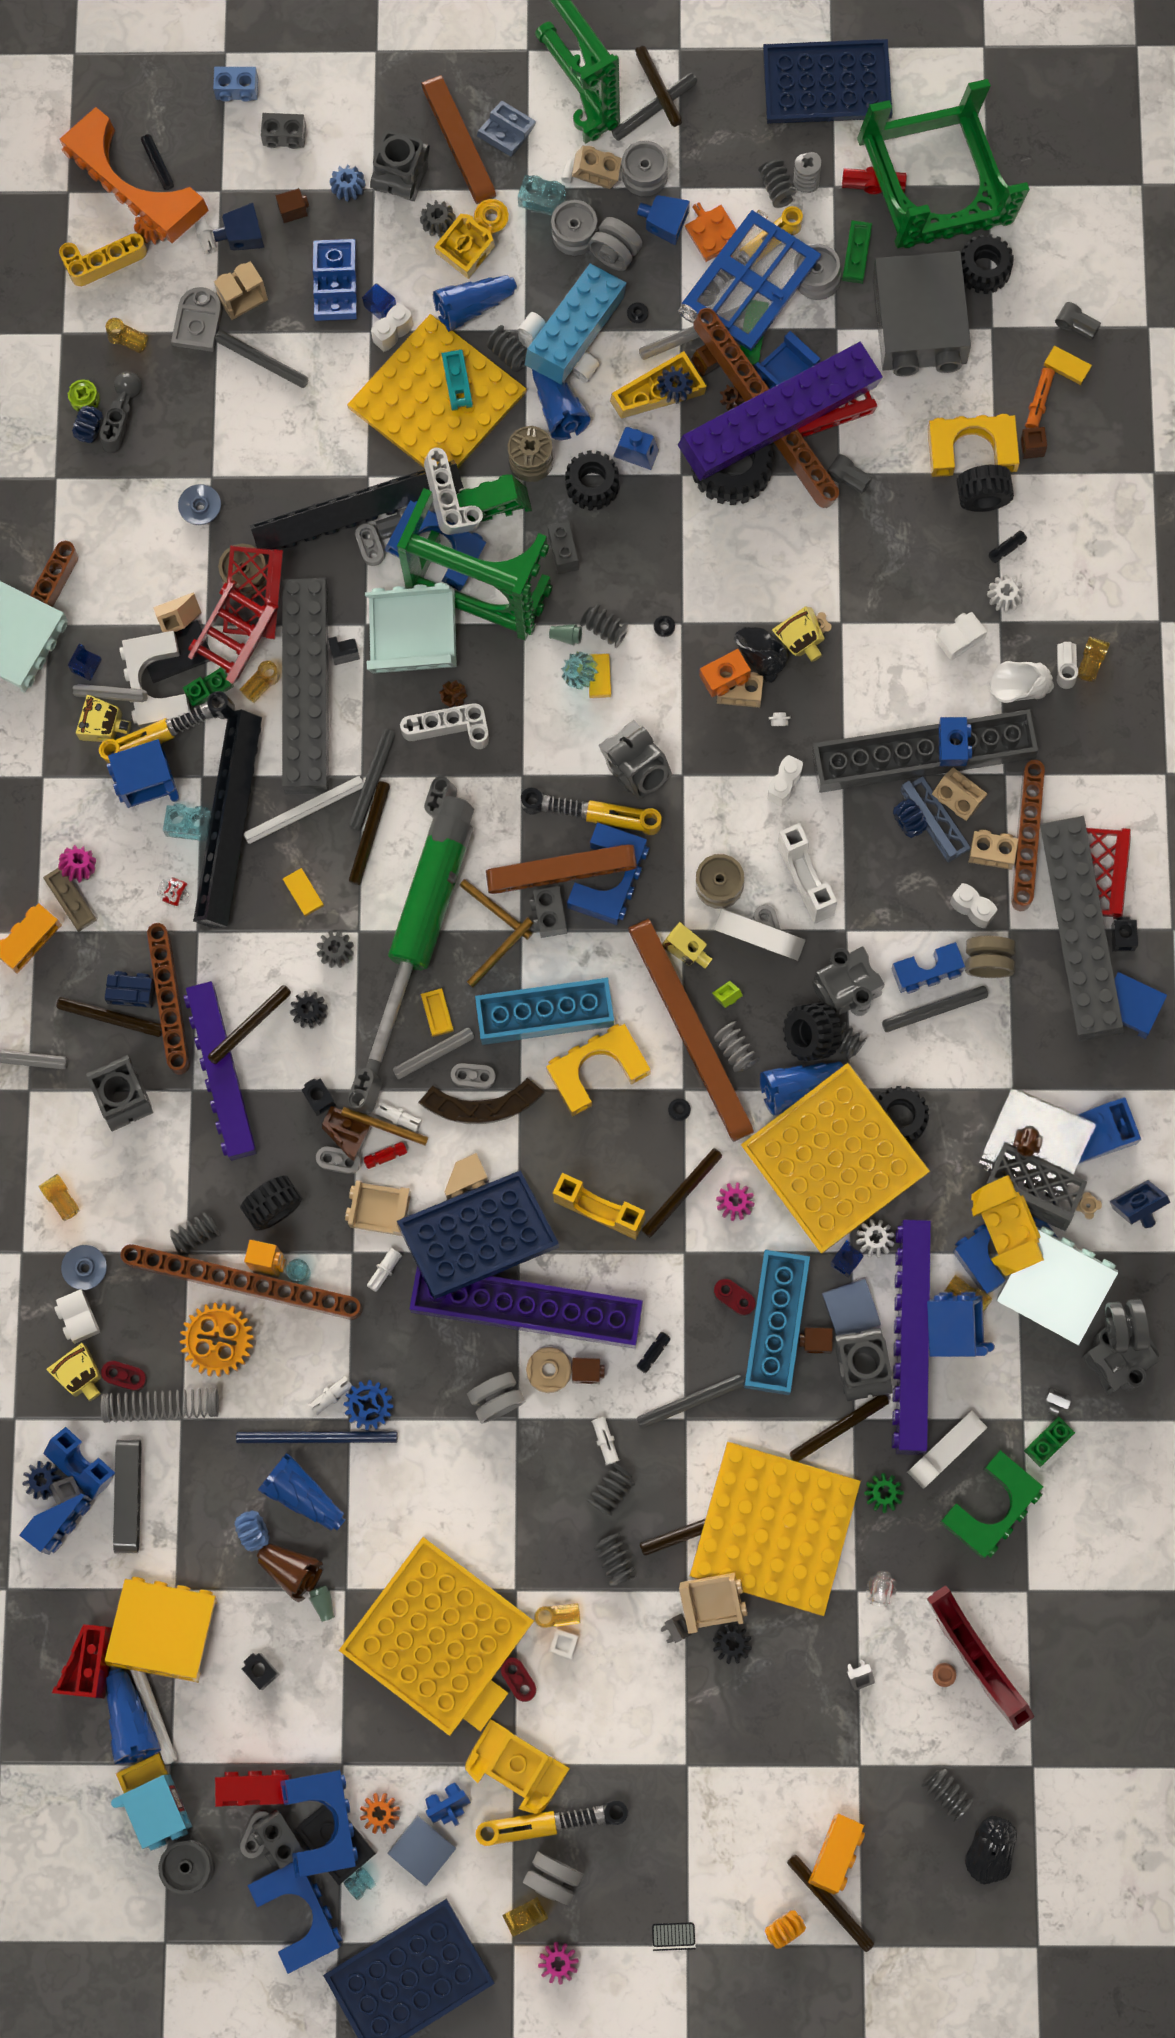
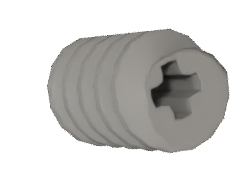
[793,152,821,192]
[714,1021,759,1072]

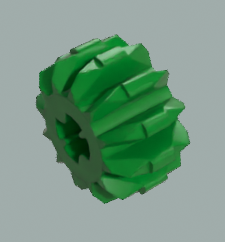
[864,1473,904,1513]

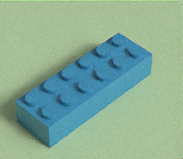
[525,263,627,385]
[475,978,614,1045]
[744,1250,810,1395]

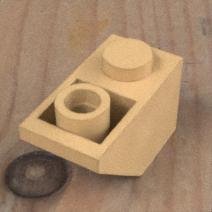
[153,592,202,633]
[445,1153,488,1200]

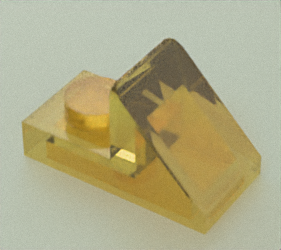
[502,1897,548,1937]

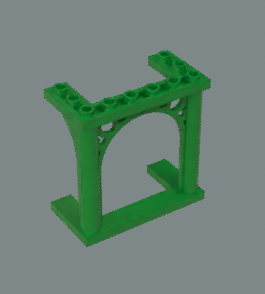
[857,79,1030,249]
[397,488,553,641]

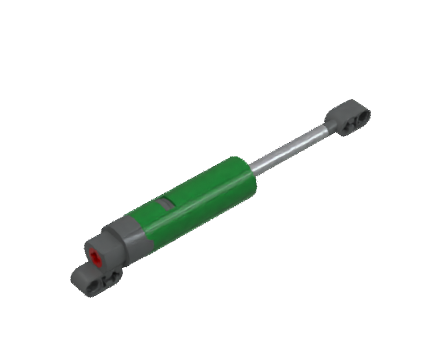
[348,776,474,1115]

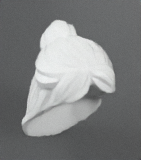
[989,661,1054,703]

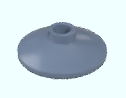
[178,484,221,525]
[61,1245,107,1290]

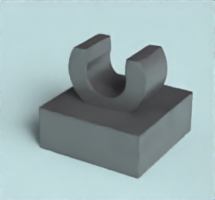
[1046,1387,1071,1416]
[50,1476,81,1505]
[661,1613,692,1643]
[847,1659,875,1692]

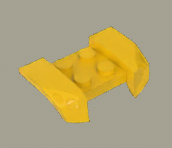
[971,1175,1044,1276]
[465,1719,570,1814]

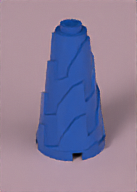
[433,275,517,331]
[532,369,590,440]
[760,1062,844,1116]
[258,1453,346,1531]
[106,1668,161,1765]

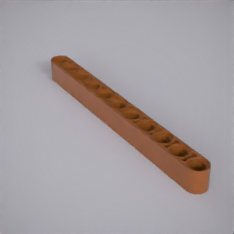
[693,308,839,508]
[628,919,754,1142]
[120,1244,362,1320]

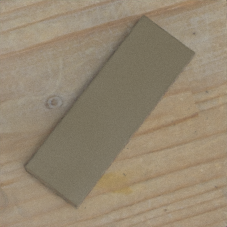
[43,868,97,932]

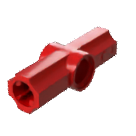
[842,166,906,194]

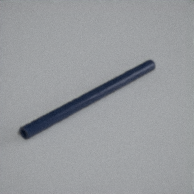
[236,1431,397,1443]

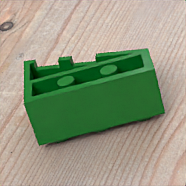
[456,474,532,522]

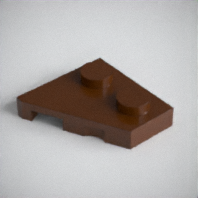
[322,1106,372,1161]

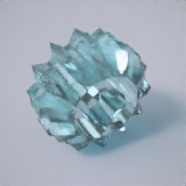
[561,651,599,690]

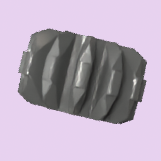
[420,200,456,238]
[317,931,354,968]

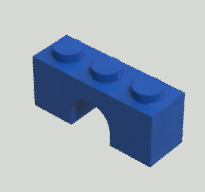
[891,942,965,994]
[43,1427,115,1500]

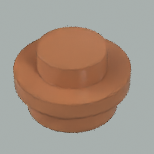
[933,1663,956,1687]

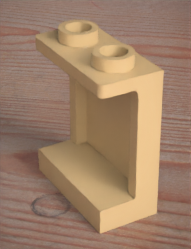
[345,1180,411,1236]
[679,1573,747,1634]

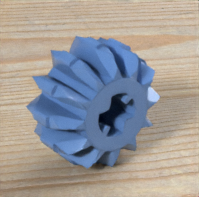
[329,164,366,202]
[235,1510,270,1552]

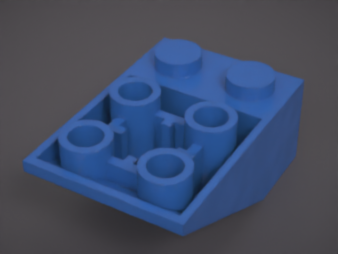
[1058,1097,1141,1165]
[19,1494,92,1555]

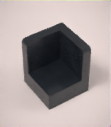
[328,636,360,665]

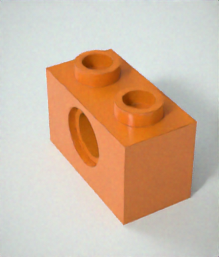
[699,649,751,697]

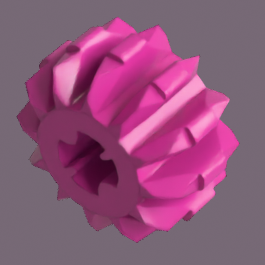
[58,845,96,883]
[716,1182,755,1221]
[538,1942,579,1985]

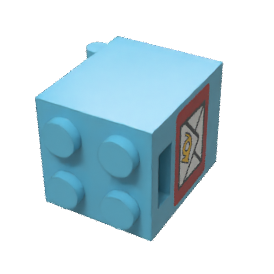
[111,1774,193,1851]

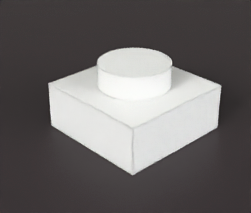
[549,1629,579,1659]

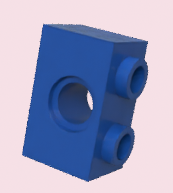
[938,717,972,766]

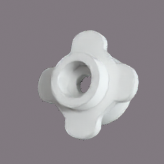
[769,712,791,726]

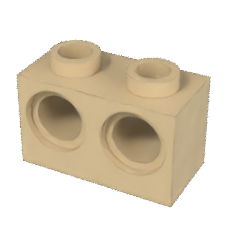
[572,145,622,189]
[717,672,763,708]
[932,767,988,821]
[968,830,1018,870]

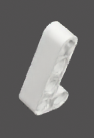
[518,312,599,382]
[424,448,483,535]
[400,703,489,749]
[714,909,806,961]
[907,1411,988,1489]

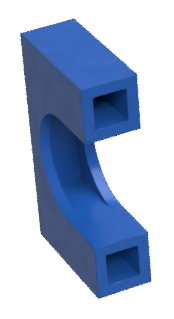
[384,500,487,591]
[567,822,650,925]
[953,1216,1058,1296]
[280,1770,358,1878]
[247,1862,343,1974]

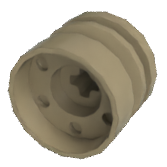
[508,426,554,482]

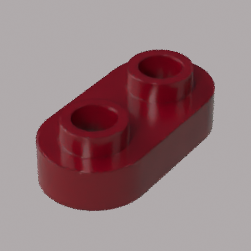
[714,1279,755,1316]
[101,1361,147,1391]
[500,1658,537,1702]

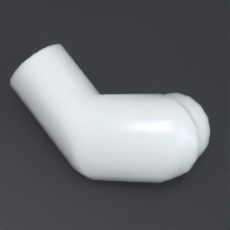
[561,158,587,183]

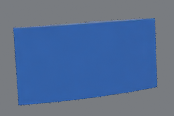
[313,239,357,321]

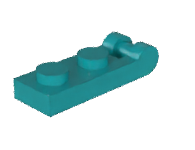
[441,349,473,411]

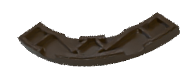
[418,1078,544,1124]

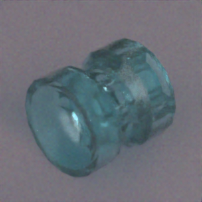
[286,1259,311,1284]
[343,1867,376,1901]

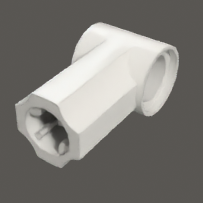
[1057,642,1078,689]

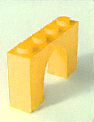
[927,414,1019,477]
[546,1024,651,1117]
[553,1173,645,1240]

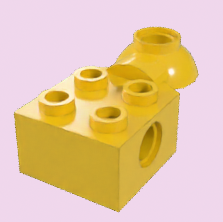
[434,199,509,279]

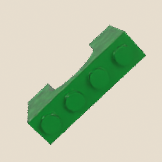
[940,1450,1044,1559]

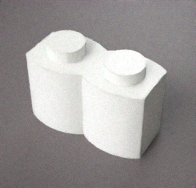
[371,303,413,352]
[935,612,987,660]
[768,755,803,807]
[950,883,997,928]
[54,1289,100,1344]

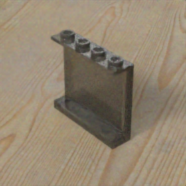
[979,1087,1096,1198]

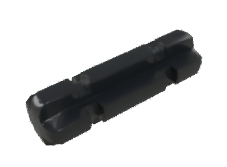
[988,531,1027,563]
[637,1332,670,1373]

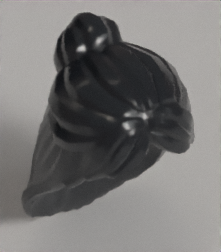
[734,627,788,683]
[965,1816,1017,1885]

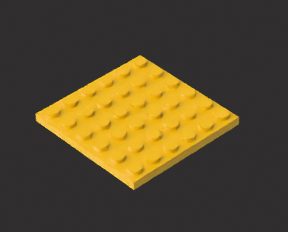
[347,314,527,468]
[741,1063,931,1254]
[689,1442,861,1616]
[338,1537,534,1736]

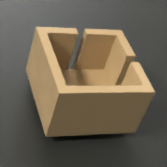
[214,261,268,320]

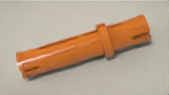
[1025,368,1055,428]

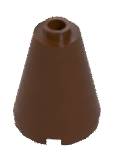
[257,1544,323,1602]

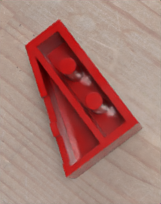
[52,1624,113,1699]
[215,1770,292,1807]

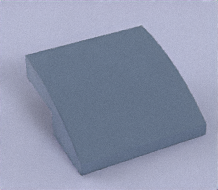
[477,101,536,157]
[822,1279,881,1335]
[387,1815,456,1886]

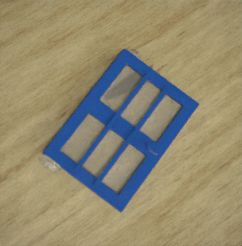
[678,210,821,351]

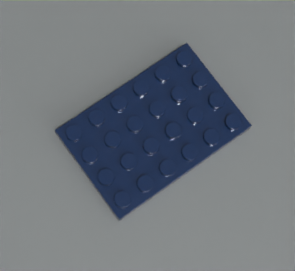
[763,39,892,124]
[397,1170,559,1300]
[323,1898,495,2038]

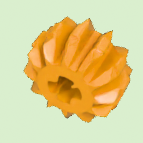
[764,1910,806,1949]

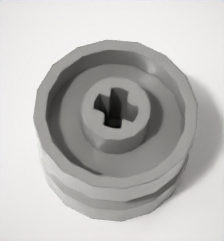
[622,141,668,197]
[551,200,598,256]
[588,217,642,271]
[794,244,842,300]
[467,1372,526,1424]
[523,1851,584,1906]

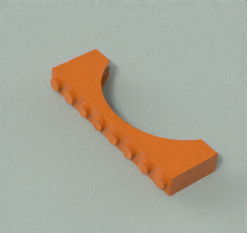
[59,107,209,243]

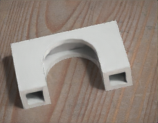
[120,631,190,729]
[777,823,837,924]

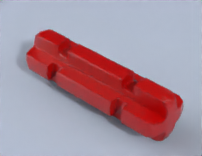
[363,1142,407,1169]

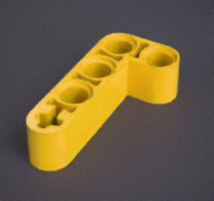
[59,233,147,287]

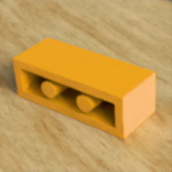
[0,903,62,974]
[244,1240,286,1278]
[808,1814,865,1895]

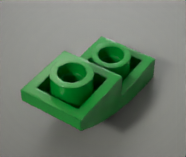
[183,667,234,707]
[1024,1416,1075,1467]

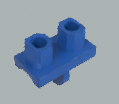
[425,1783,471,1826]

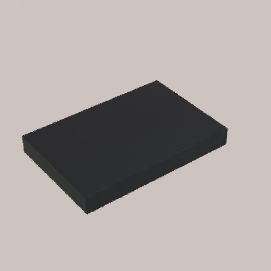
[147,620,210,683]
[295,1805,376,1885]

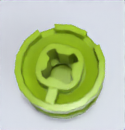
[67,379,100,412]

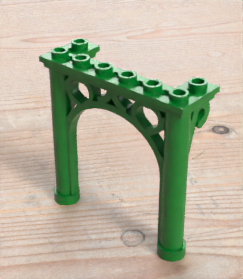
[535,0,620,144]

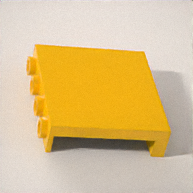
[105,1577,218,1683]

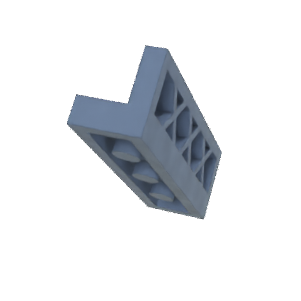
[900,776,971,863]

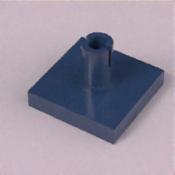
[1109,1180,1171,1228]

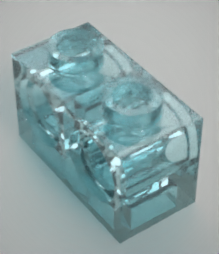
[517,175,566,216]
[163,803,211,842]

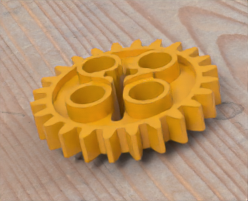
[180,1302,255,1377]

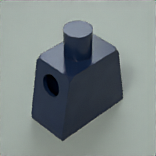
[212,203,264,251]

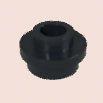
[627,302,648,323]
[654,616,675,637]
[668,1099,691,1121]

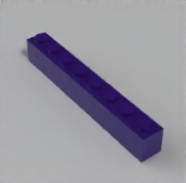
[184,981,257,1161]

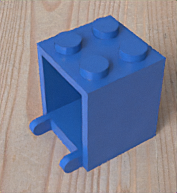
[107,739,179,808]
[927,1292,995,1357]

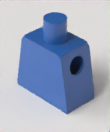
[637,195,690,245]
[613,427,659,470]

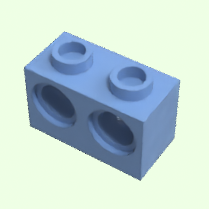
[213,67,258,102]

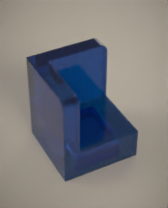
[362,283,396,320]
[68,643,102,681]
[830,1240,863,1278]

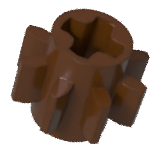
[720,384,745,411]
[439,680,468,708]
[1013,1128,1043,1156]

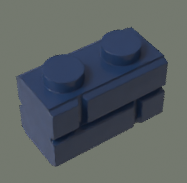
[105,971,155,1008]

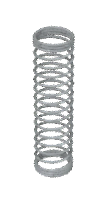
[101,1388,219,1423]

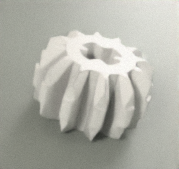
[987,575,1025,613]
[856,1219,895,1258]

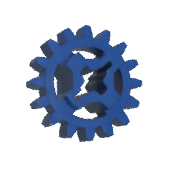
[343,1380,394,1431]

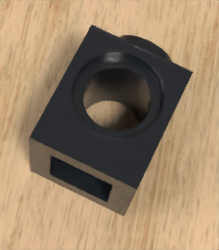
[1111,917,1138,952]
[301,1078,336,1116]
[242,1653,280,1690]

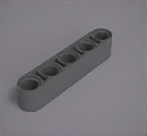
[113,1440,142,1554]

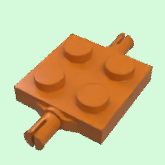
[685,202,737,262]

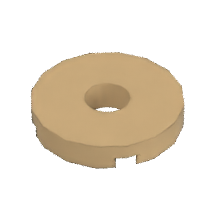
[526,1347,572,1393]

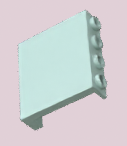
[0,581,68,693]
[365,583,457,674]
[997,1226,1118,1345]

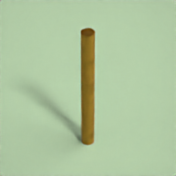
[459,879,533,940]
[467,917,534,987]
[341,1107,428,1145]

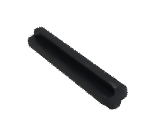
[141,134,174,190]

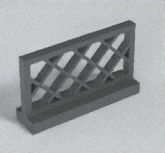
[986,1144,1087,1232]

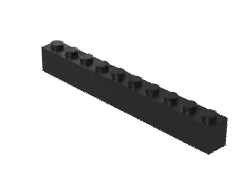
[250,460,464,555]
[193,709,262,929]

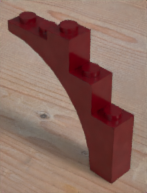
[927,1585,1034,1731]

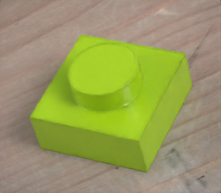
[712,981,743,1008]

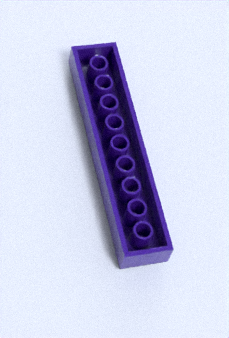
[678,341,883,481]
[892,1220,931,1455]
[409,1266,643,1349]

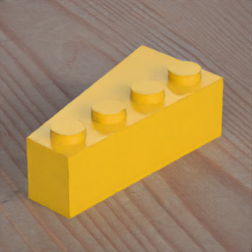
[610,351,707,419]

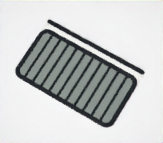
[652,1922,696,1951]

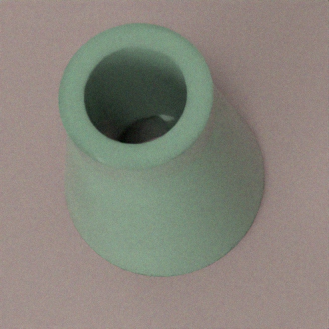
[549,624,582,646]
[309,1585,335,1622]

